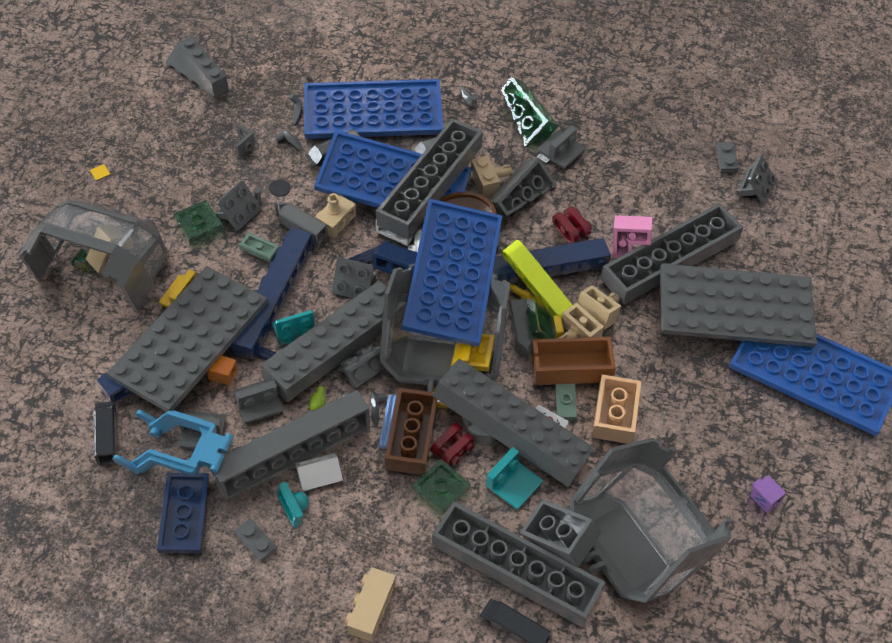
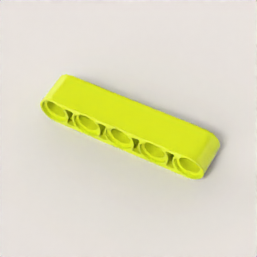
[502,240,572,320]

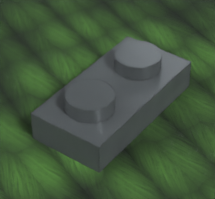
[715,142,739,173]
[234,518,278,563]

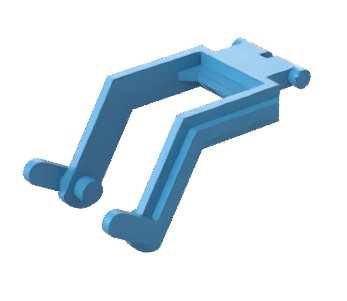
[113,410,234,475]

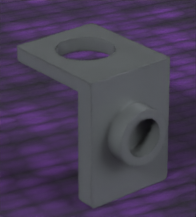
[235,123,255,158]

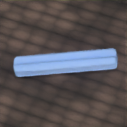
[379,394,397,450]

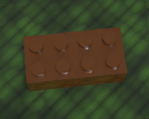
[385,388,438,476]

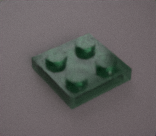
[173,200,223,243]
[526,299,555,339]
[412,459,471,515]

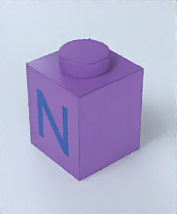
[750,475,786,513]

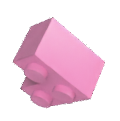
[613,215,653,259]

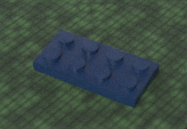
[157,473,210,553]

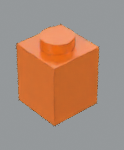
[207,356,238,386]

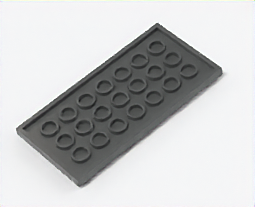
[660,264,817,347]
[106,266,268,412]

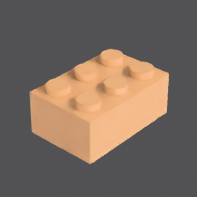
[592,374,642,444]

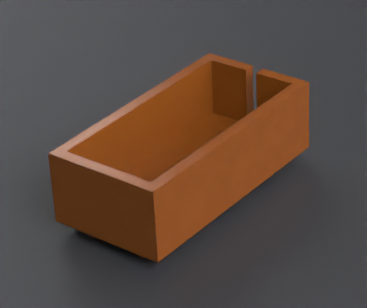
[531,337,616,385]

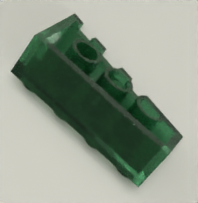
[501,76,559,147]

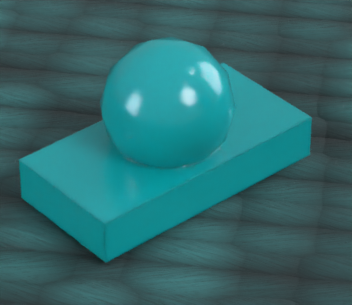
[277,482,309,528]

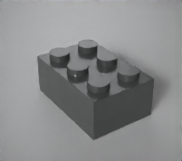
[520,499,601,568]

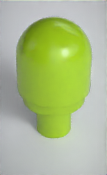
[309,386,326,411]

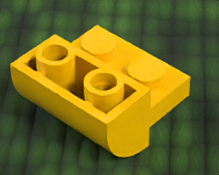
[450,334,495,372]

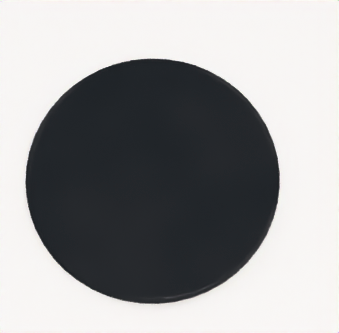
[269,179,290,196]

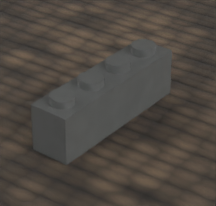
[166,36,229,97]
[488,157,557,217]

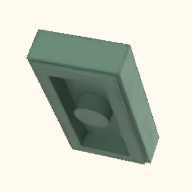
[239,233,280,263]
[555,384,577,421]

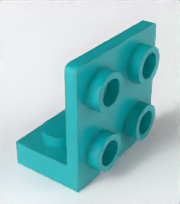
[272,310,315,345]
[486,447,543,510]

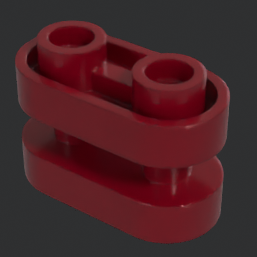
[552,206,592,244]
[430,423,476,467]

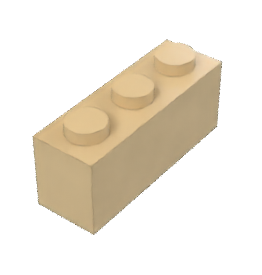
[345,567,396,642]

